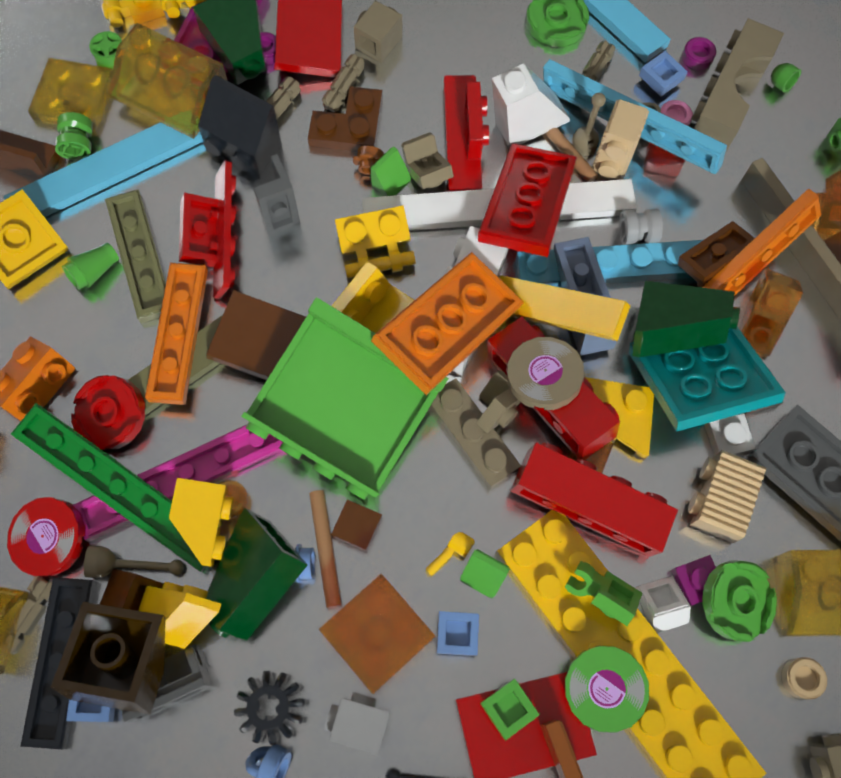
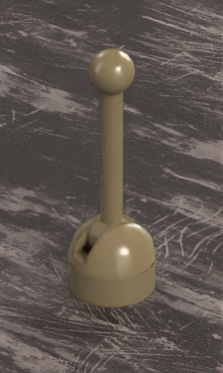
[571,93,606,156]
[84,545,184,578]

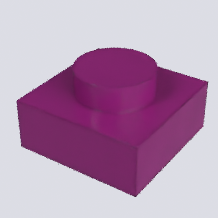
[671,555,716,606]

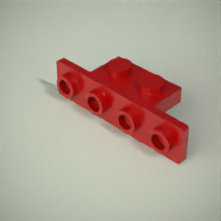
[443,75,489,192]
[179,160,236,299]

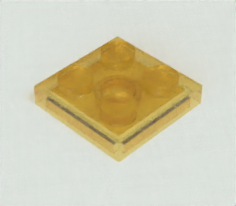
[28,57,116,131]

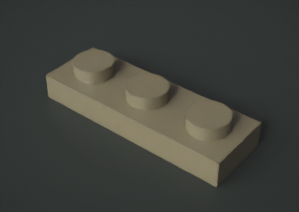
[430,378,521,490]

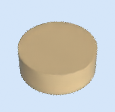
[781,657,827,700]

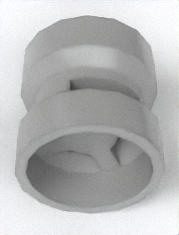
[619,208,663,245]

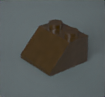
[51,602,166,715]

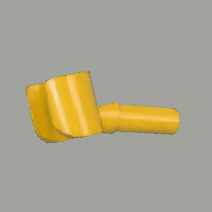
[425,532,475,576]

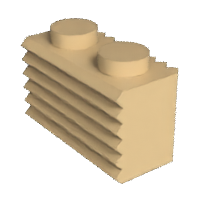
[592,100,649,180]
[688,450,766,543]

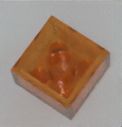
[319,574,436,695]

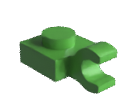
[565,561,642,626]

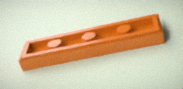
[702,189,821,296]
[145,262,208,405]

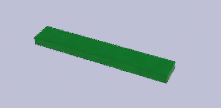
[11,403,205,572]

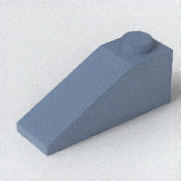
[554,237,617,356]

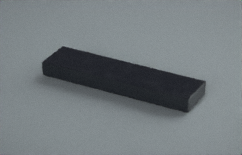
[20,577,97,750]

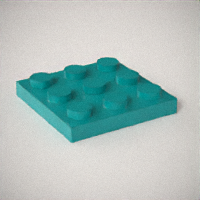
[629,326,786,432]

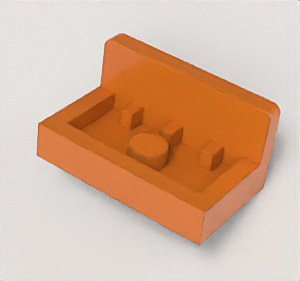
[0,336,75,421]

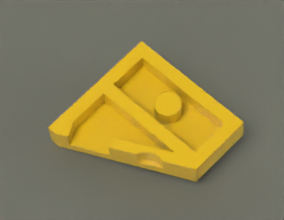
[585,377,654,459]

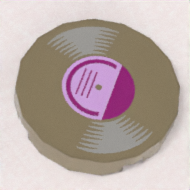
[507,337,584,410]

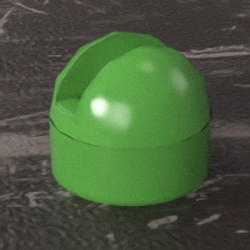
[771,63,801,93]

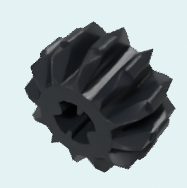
[234,671,306,745]

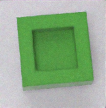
[480,678,539,740]

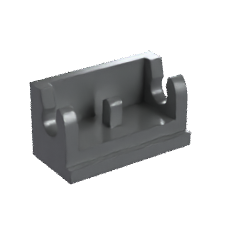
[121,644,213,723]

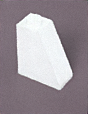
[492,63,570,149]

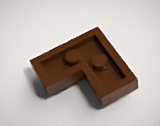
[308,86,383,152]

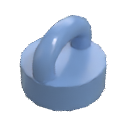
[245,744,292,778]

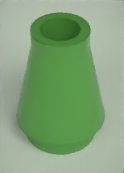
[62,242,119,290]

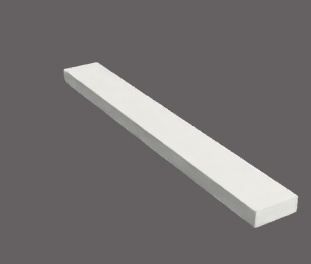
[362,179,637,231]

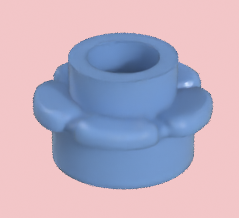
[295,544,316,583]

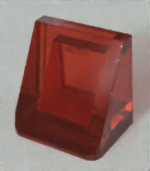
[645,142,685,177]

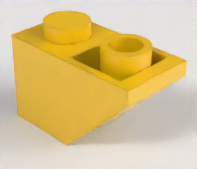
[169,478,234,568]
[138,582,221,649]

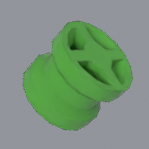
[89,31,130,75]

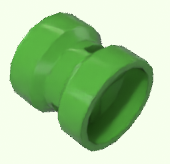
[55,112,93,161]

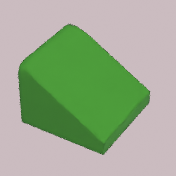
[371,146,411,196]
[460,549,510,598]

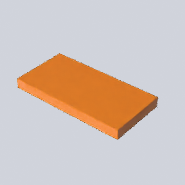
[371,252,524,396]

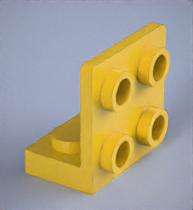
[332,261,414,333]

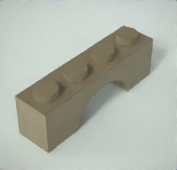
[691,18,784,150]

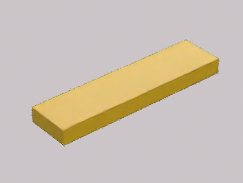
[499,275,631,341]

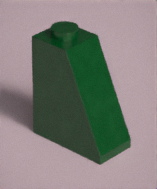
[193,0,266,85]
[632,281,740,357]
[206,508,308,641]

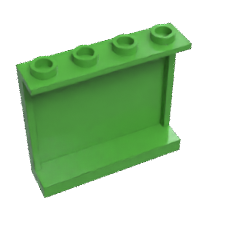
[241,297,449,500]

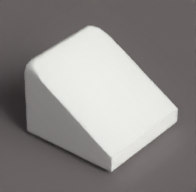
[636,576,691,633]

